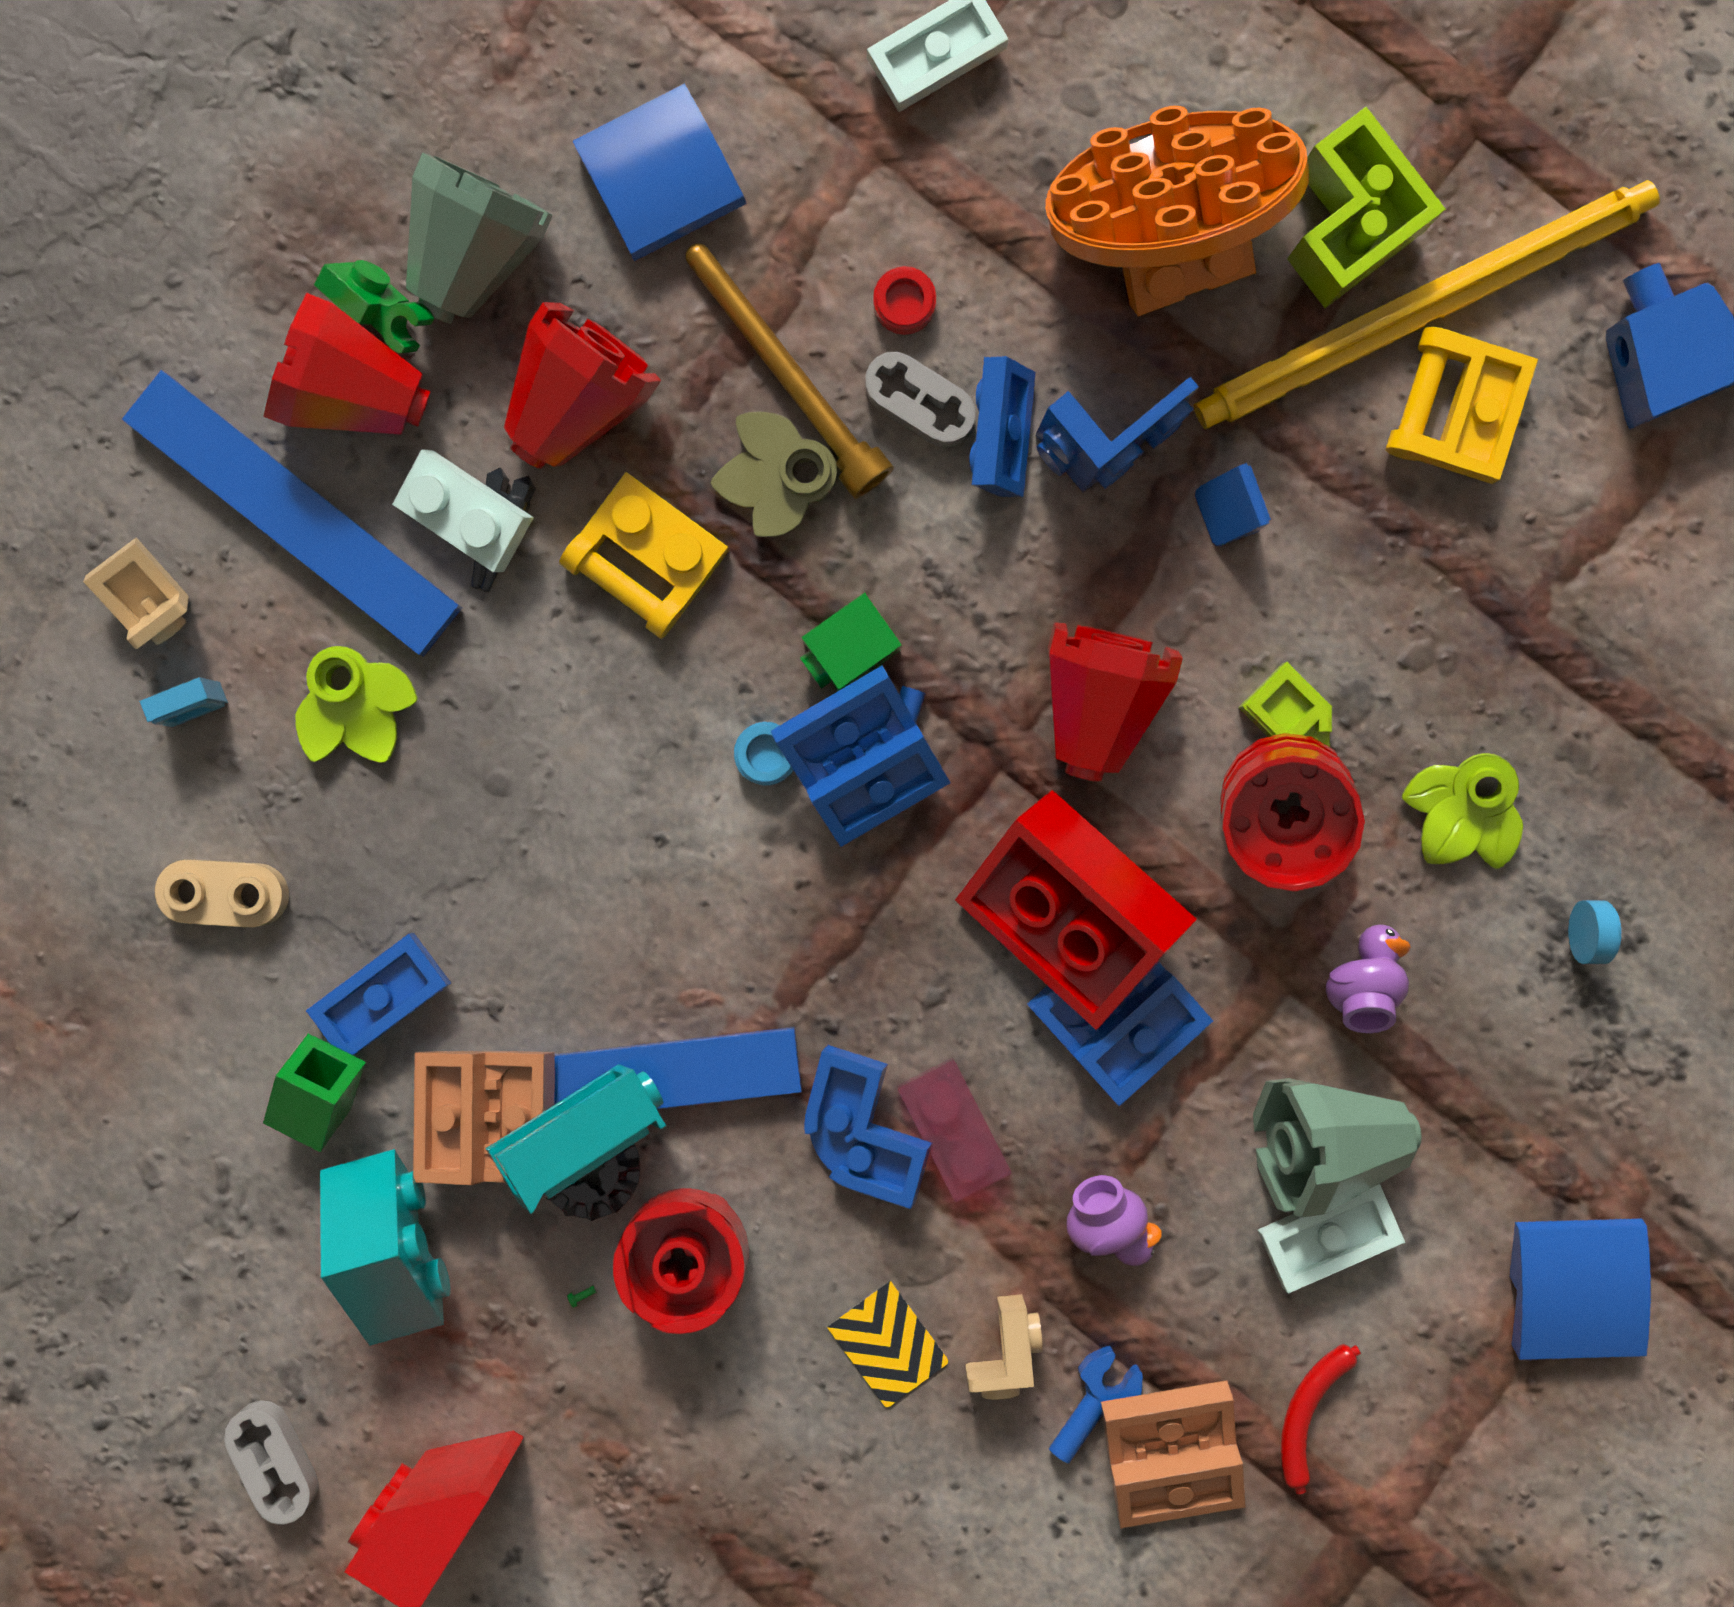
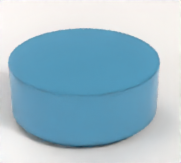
[734,722,794,786]
[1568,900,1621,964]

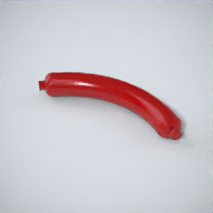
[1281,1344,1361,1494]

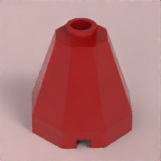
[263,293,431,435]
[504,302,661,469]
[1048,622,1183,781]

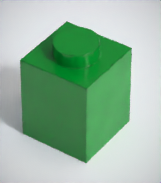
[800,593,902,691]
[263,1033,366,1152]

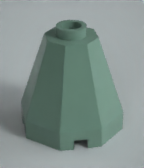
[406,152,553,324]
[1253,1078,1421,1218]

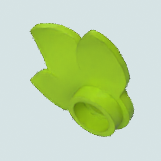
[295,646,418,763]
[1401,753,1523,869]

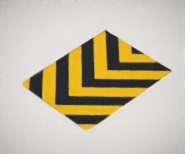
[827,1281,948,1407]

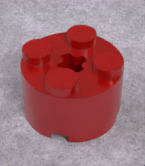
[613,1188,749,1334]

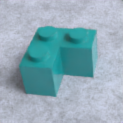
[320,1149,451,1346]

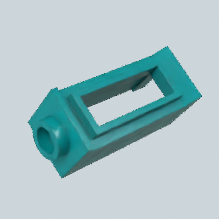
[485,1064,666,1214]

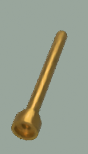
[685,243,894,499]

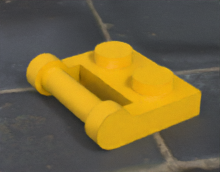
[1385,327,1538,484]
[559,472,729,639]

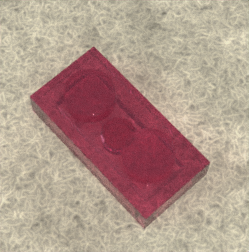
[897,1057,1012,1202]

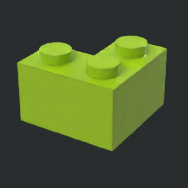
[1287,107,1446,308]

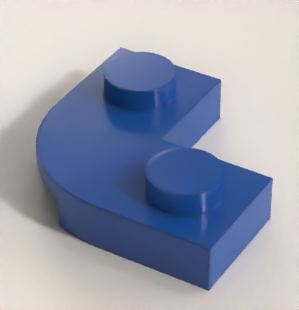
[804,1045,932,1209]

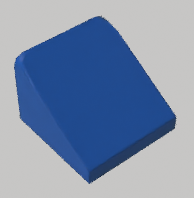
[1195,463,1271,546]

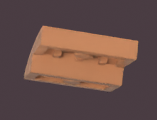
[413,1051,555,1185]
[1101,1381,1246,1528]

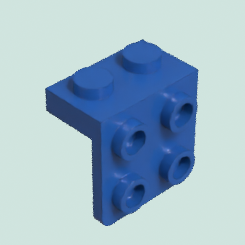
[1035,377,1199,493]

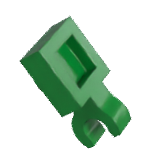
[314,260,434,353]

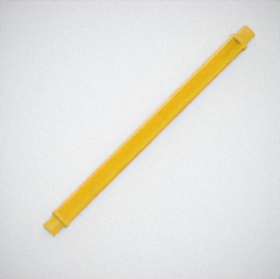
[1193,180,1660,429]

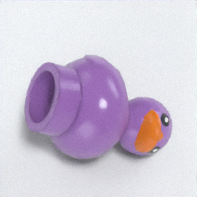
[1326,925,1411,1033]
[1067,1175,1162,1266]

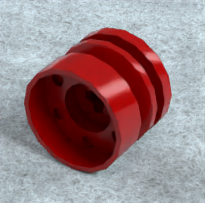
[1220,733,1365,891]

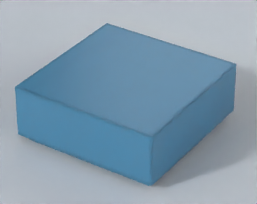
[139,677,228,727]

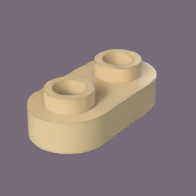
[155,859,289,927]

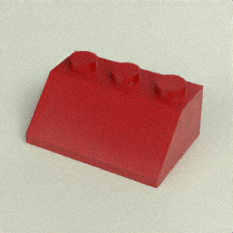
[955,790,1197,1030]
[344,1430,524,1607]

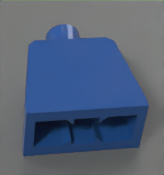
[1605,263,1734,430]

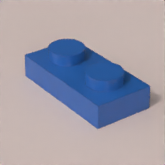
[969,356,1036,497]
[306,933,451,1056]

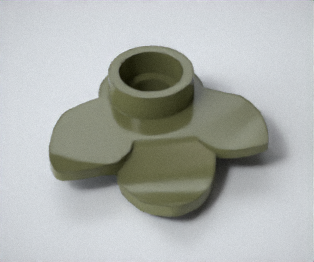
[711,412,837,537]

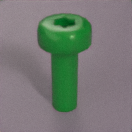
[567,1285,597,1308]

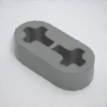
[865,352,976,448]
[224,1400,319,1525]

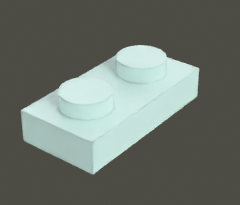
[867,0,1009,112]
[392,450,534,572]
[1258,1184,1405,1293]

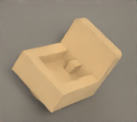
[83,538,189,649]
[965,1294,1043,1400]

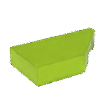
[1238,662,1332,747]

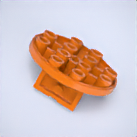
[1045,106,1309,316]

